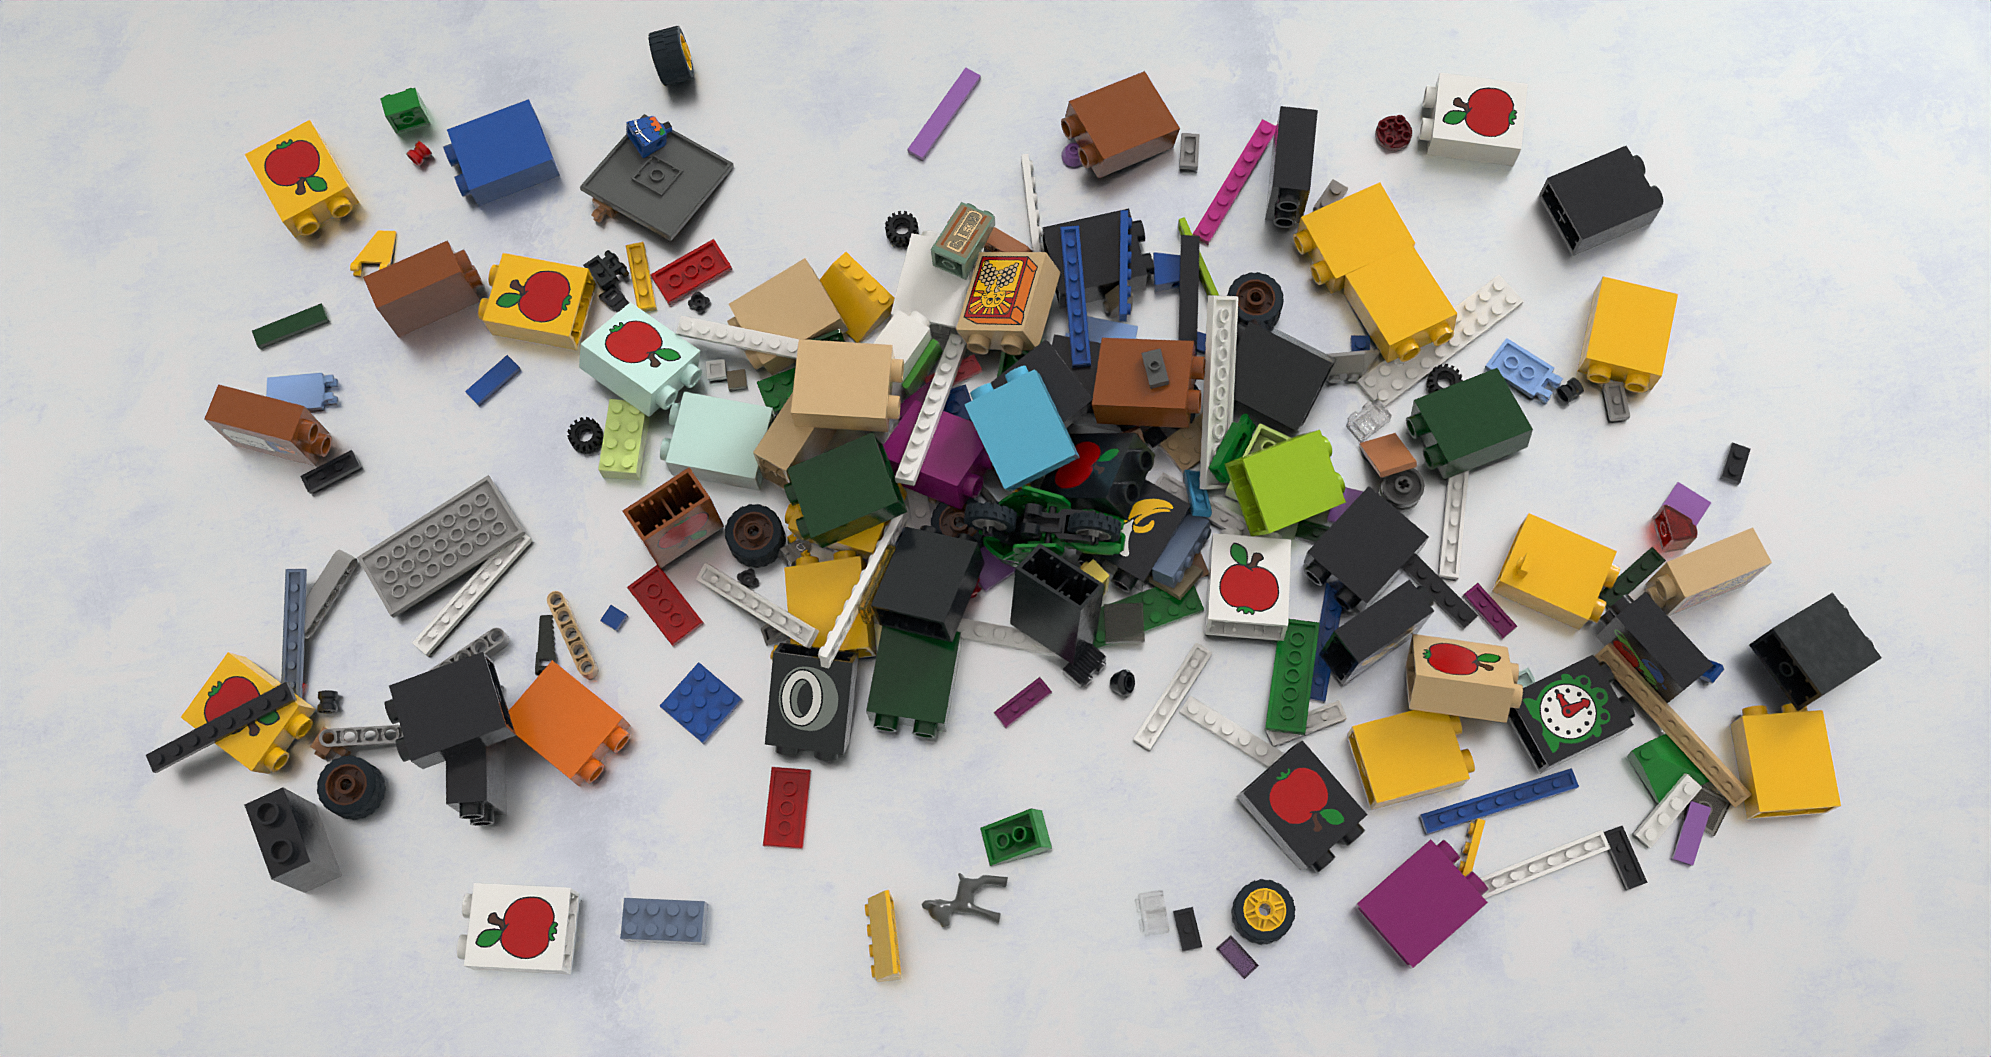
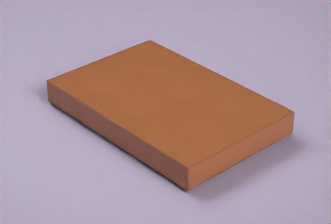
[1359,433,1417,478]

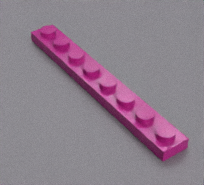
[1193,119,1276,245]

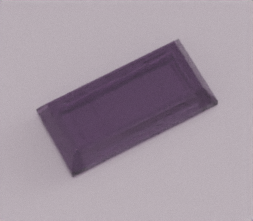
[1216,935,1259,979]

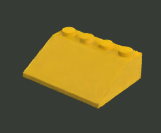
[820,252,895,343]
[865,890,902,982]

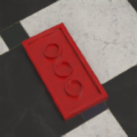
[650,239,733,305]
[627,565,704,647]
[763,767,812,850]

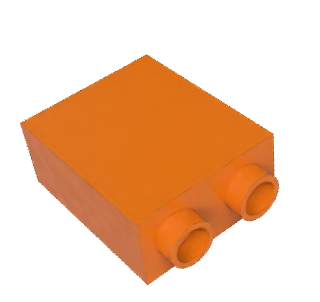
[509,660,631,786]

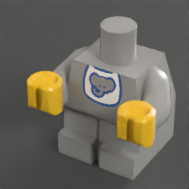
[779,533,812,567]

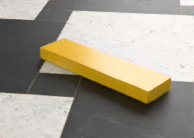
[625,242,657,312]

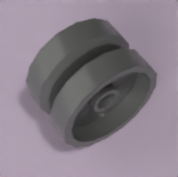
[1378,468,1425,513]

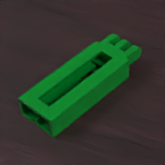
[1209,414,1256,483]

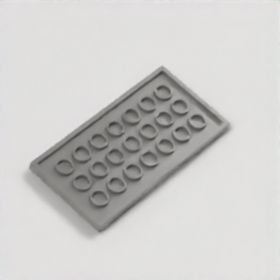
[357,475,525,618]

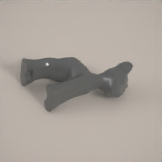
[922,873,1008,927]

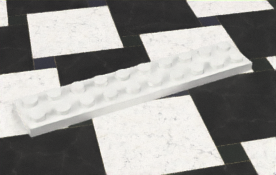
[1356,275,1524,411]
[1199,295,1238,489]

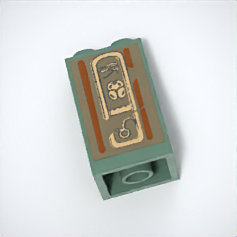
[931,202,995,280]

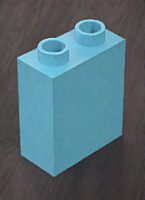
[964,366,1080,492]

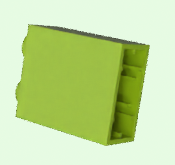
[1225,429,1346,536]

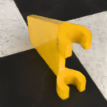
[350,230,397,276]

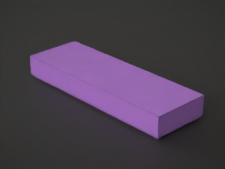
[1672,801,1711,866]

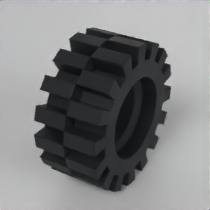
[885,211,919,247]
[1426,364,1463,394]
[567,417,604,454]

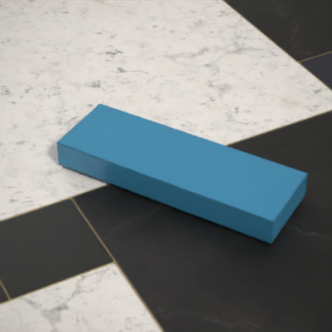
[1183,470,1212,517]

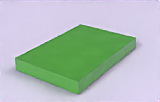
[902,339,943,396]

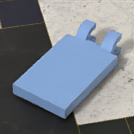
[1065,316,1138,343]
[1485,338,1563,404]
[266,373,338,411]

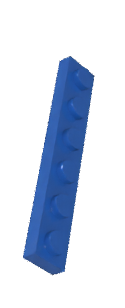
[1119,210,1132,322]

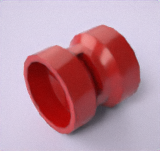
[406,141,432,166]

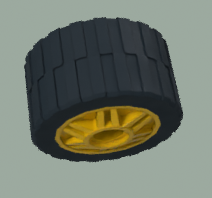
[648,26,694,86]
[1231,879,1296,945]

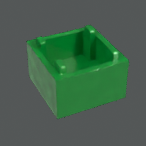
[380,88,430,134]

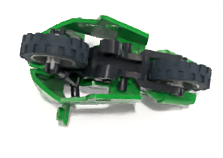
[964,485,1126,568]

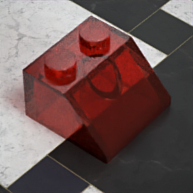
[1653,504,1698,553]

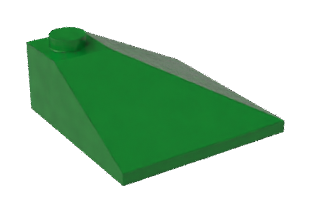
[1627,734,1710,804]

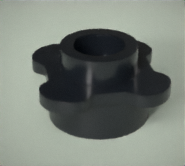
[688,292,710,313]
[737,568,759,588]

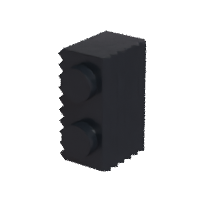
[1063,644,1106,688]

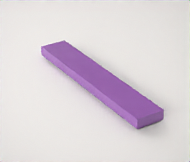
[907,67,981,161]

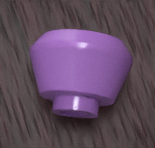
[1061,143,1082,167]

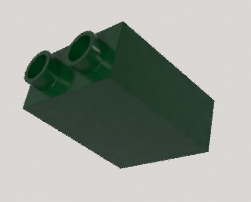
[1406,368,1533,480]
[784,432,908,548]
[866,626,962,739]

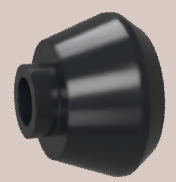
[1110,669,1135,696]

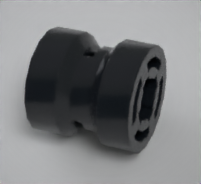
[1556,377,1584,403]
[317,690,338,714]

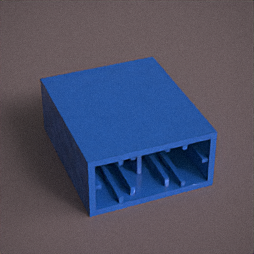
[443,99,560,207]

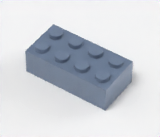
[620,898,708,945]

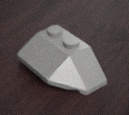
[1325,349,1380,383]

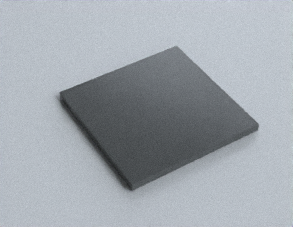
[580,114,734,241]

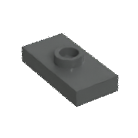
[1141,348,1169,389]

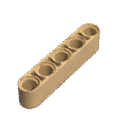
[547,591,598,679]

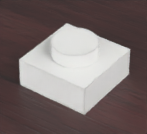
[706,359,727,381]

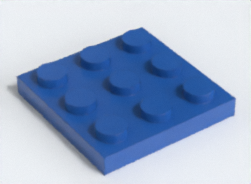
[660,662,743,744]

